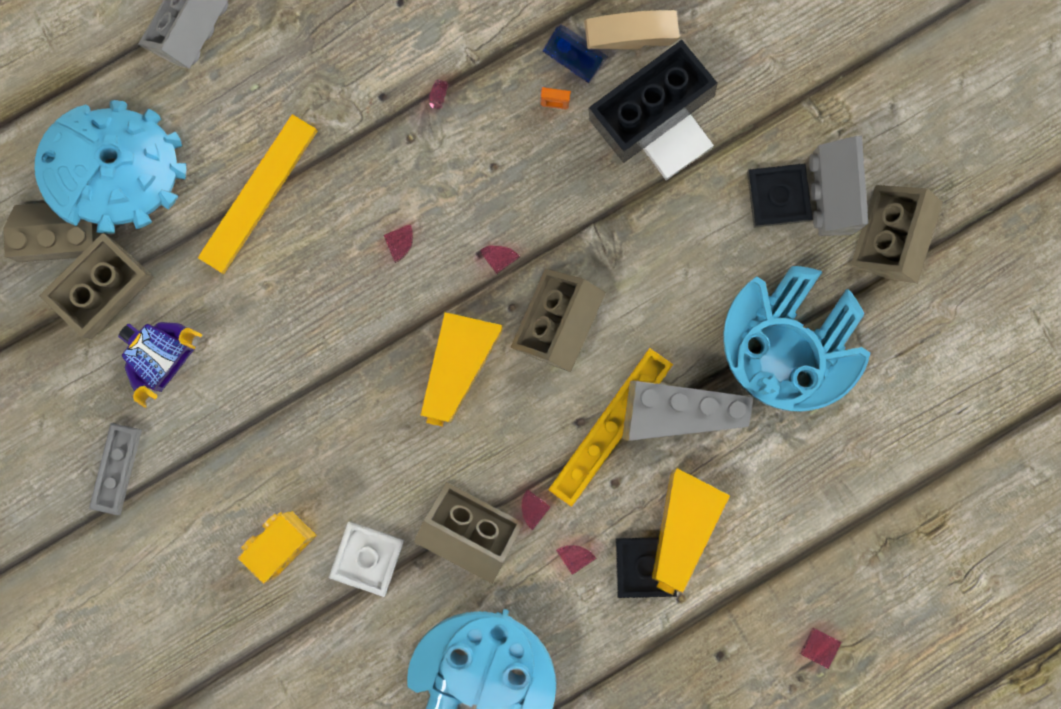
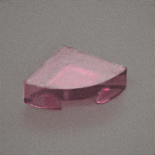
[428,79,449,110]
[384,224,413,263]
[479,245,520,275]
[521,489,550,530]
[556,545,597,575]

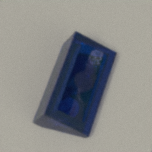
[543,25,608,83]

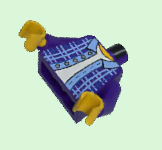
[118,322,202,408]

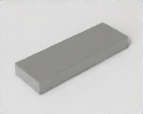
[89,423,142,515]

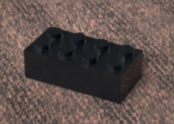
[588,39,718,163]

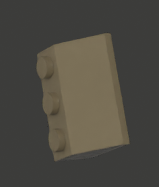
[850,185,943,284]
[3,203,102,263]
[39,233,154,339]
[511,269,606,372]
[414,482,524,584]

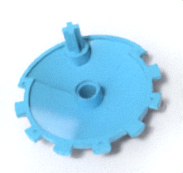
[34,100,187,234]

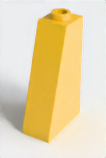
[420,312,503,427]
[652,468,730,595]

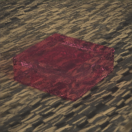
[800,627,842,669]

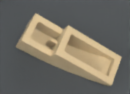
[584,10,680,50]

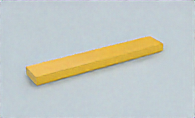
[197,114,318,274]
[548,348,673,507]

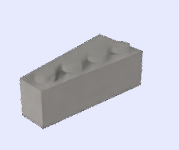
[622,381,753,441]

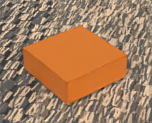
[540,87,571,110]

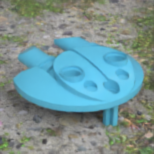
[723,266,870,412]
[407,609,556,709]

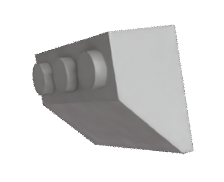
[138,0,228,69]
[809,136,868,236]

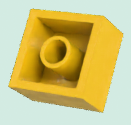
[238,511,317,584]

